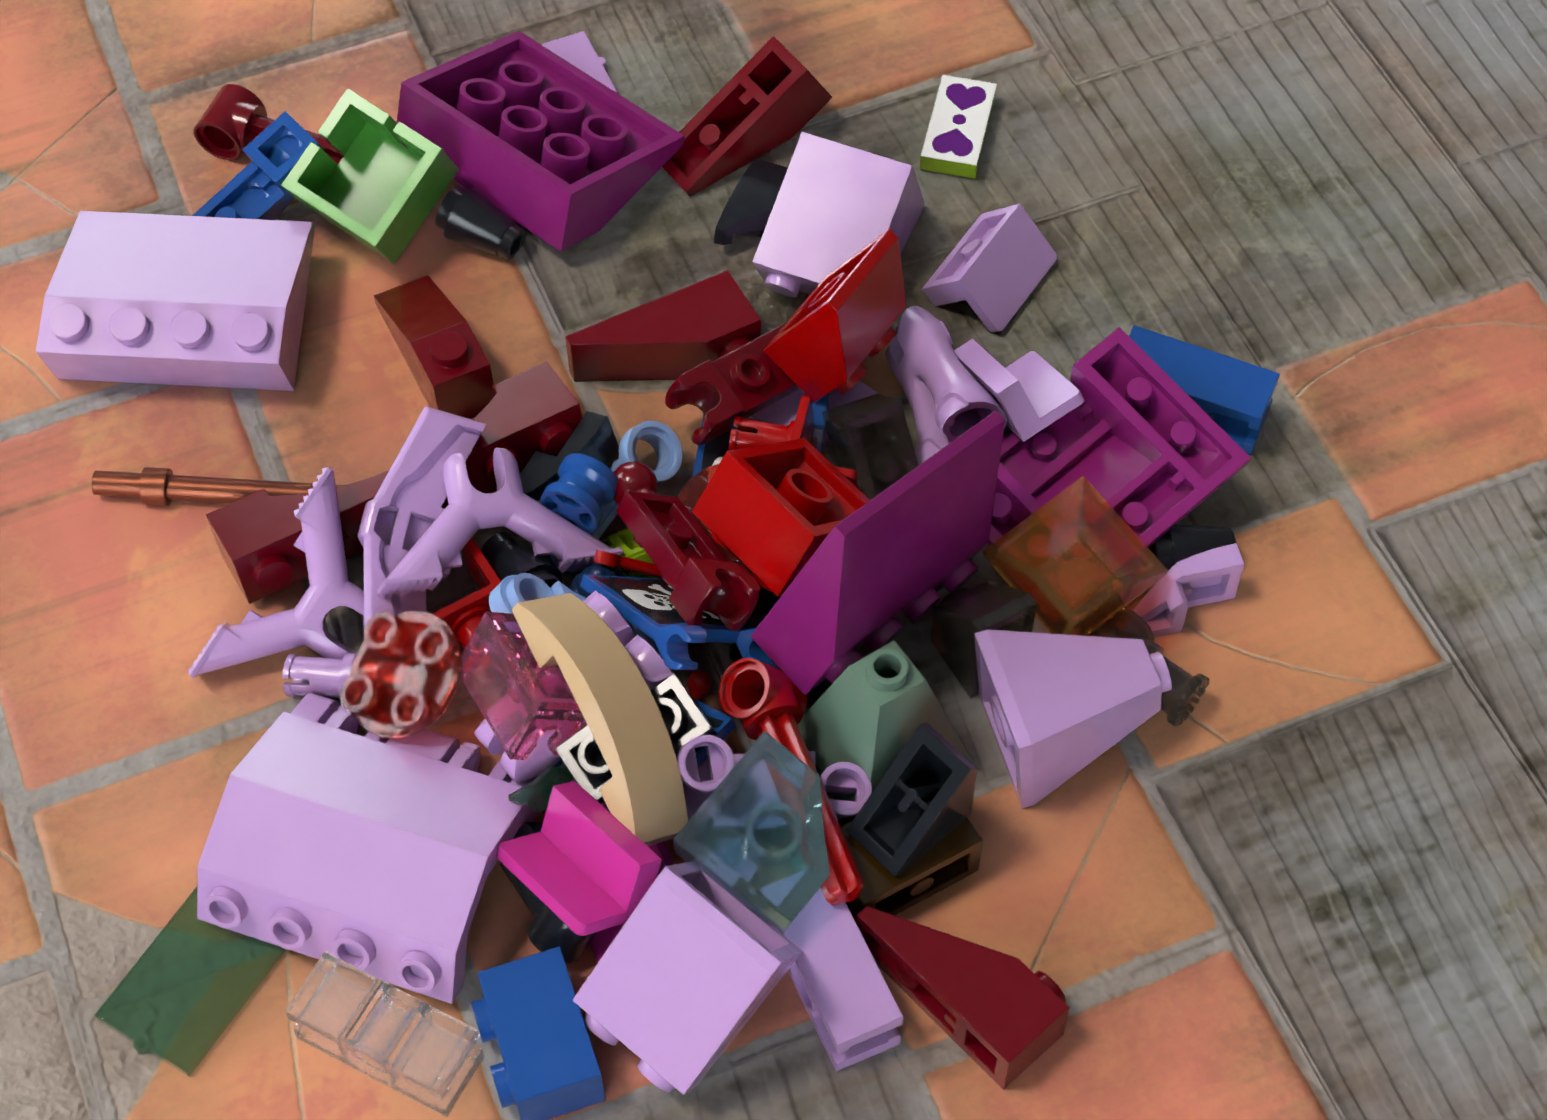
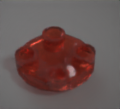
[340,611,462,739]

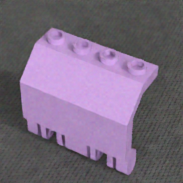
[197,693,556,1004]

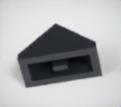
[846,722,977,877]

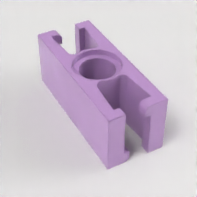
[763,872,903,1072]

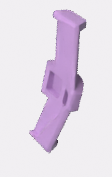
[358,406,486,670]

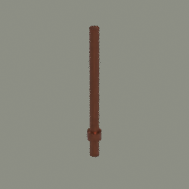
[92,467,343,506]

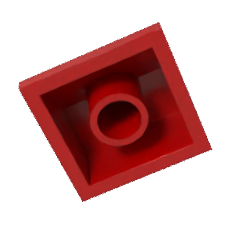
[763,229,907,403]
[692,438,870,597]

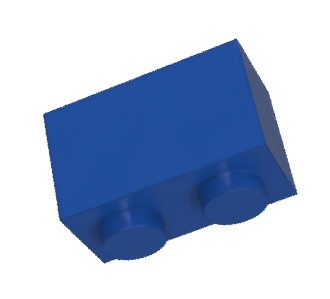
[470,946,606,1120]

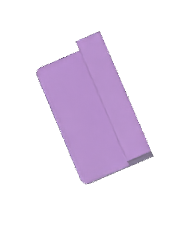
[922,204,1057,333]
[954,339,1084,442]

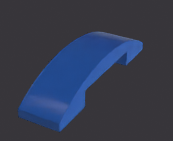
[192,111,323,220]

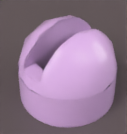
[677,735,734,792]
[819,762,872,820]

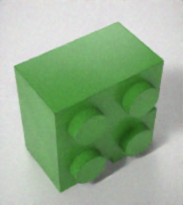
[281,88,459,265]

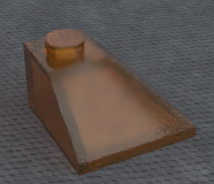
[983,476,1168,636]

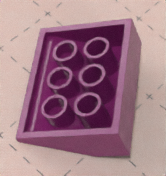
[396,31,685,252]
[750,410,1005,695]

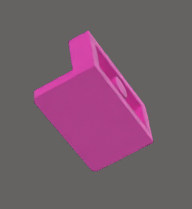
[496,781,662,936]

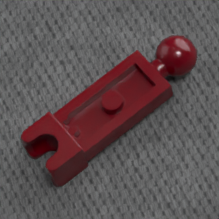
[665,322,800,445]
[613,461,760,631]

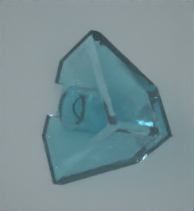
[673,731,830,933]

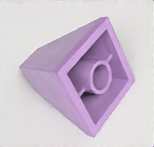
[974,629,1172,809]

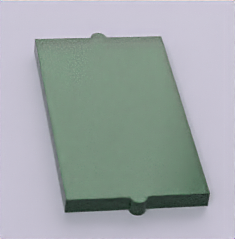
[95,887,286,1076]

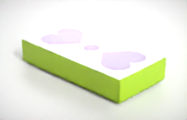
[920,75,997,179]

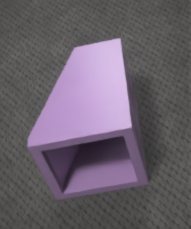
[752,132,925,297]
[572,861,803,1095]

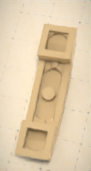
[511,593,689,846]

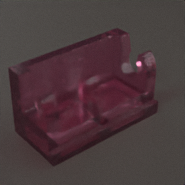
[455,611,584,760]

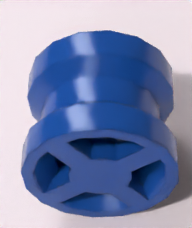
[540,453,618,533]

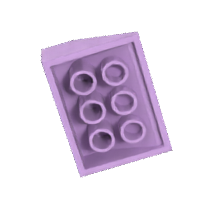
[35,211,315,391]

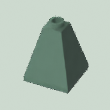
[798,640,975,802]

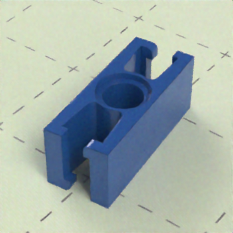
[1129,325,1280,455]

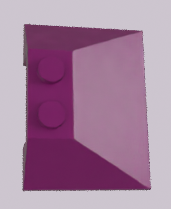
[987,327,1251,621]

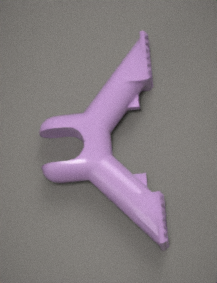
[377,448,623,598]
[188,467,364,678]

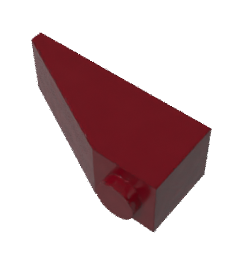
[662,36,833,197]
[565,270,761,382]
[374,275,494,419]
[857,906,1070,1090]

